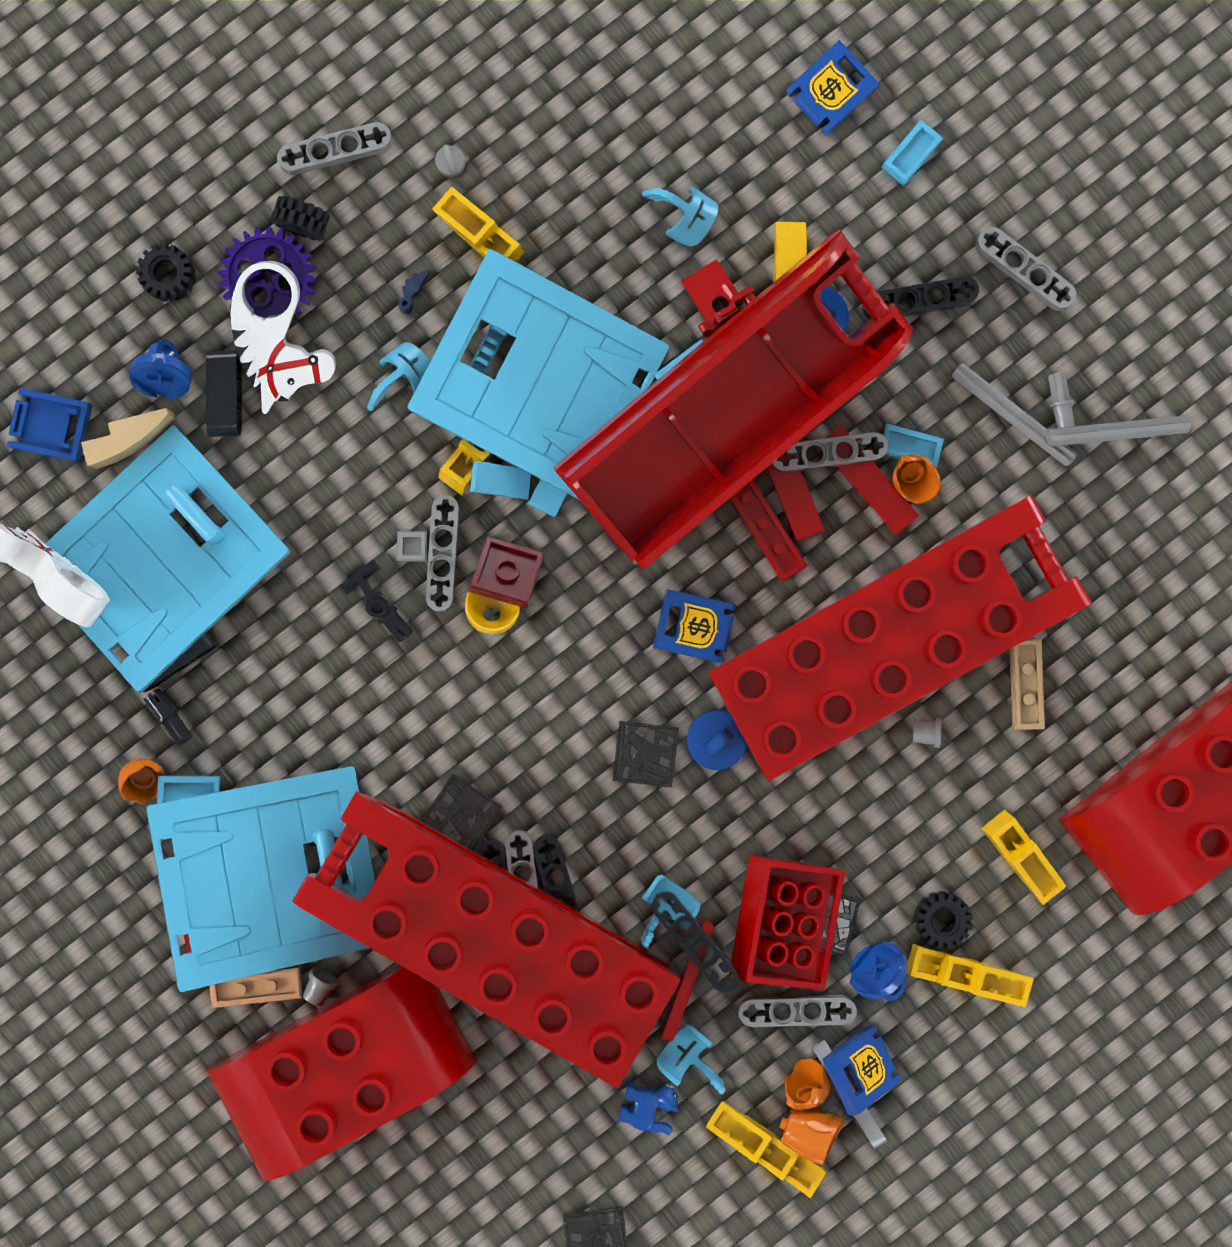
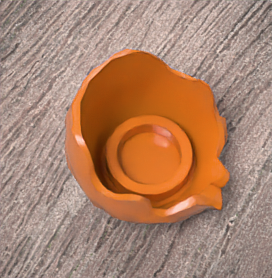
[892,454,941,504]
[118,758,164,805]
[784,1058,831,1111]

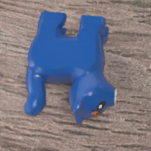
[618,1080,679,1135]

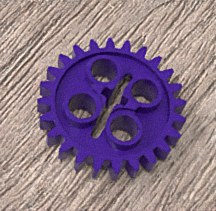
[217,226,318,318]

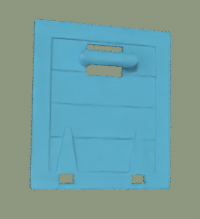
[407,249,669,499]
[45,425,290,692]
[146,766,375,992]

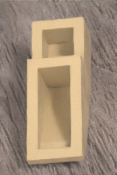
[81,408,175,469]

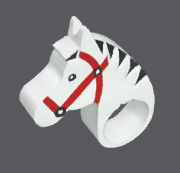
[231,260,336,414]
[0,523,110,627]

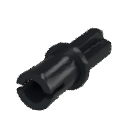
[143,688,192,746]

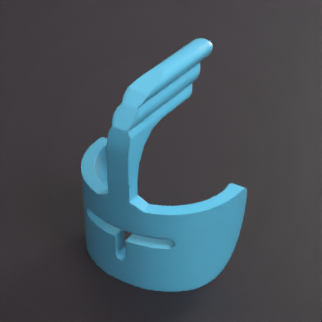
[642,186,718,246]
[367,342,431,411]
[640,875,700,949]
[657,1024,725,1095]

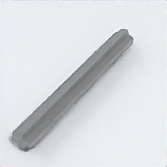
[952,364,1077,466]
[1046,415,1192,447]

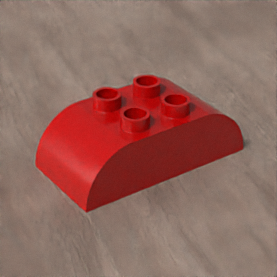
[1058,681,1232,915]
[206,965,477,1181]

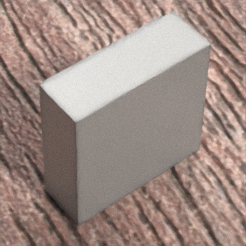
[397,531,428,562]

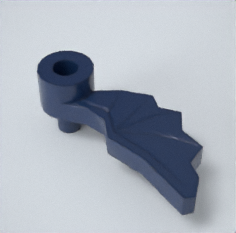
[398,270,430,314]

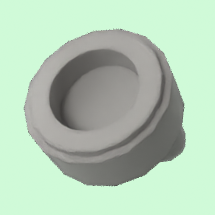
[435,144,466,178]

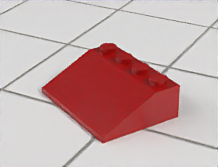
[729,854,845,990]

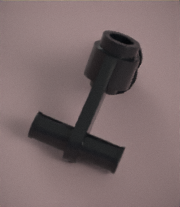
[340,559,413,642]

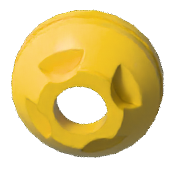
[465,592,520,634]

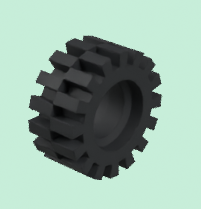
[270,196,330,241]
[136,243,196,302]
[914,891,973,949]

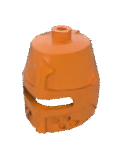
[779,1107,846,1166]

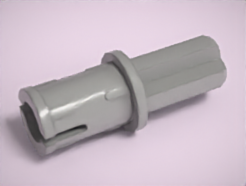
[1048,372,1075,428]

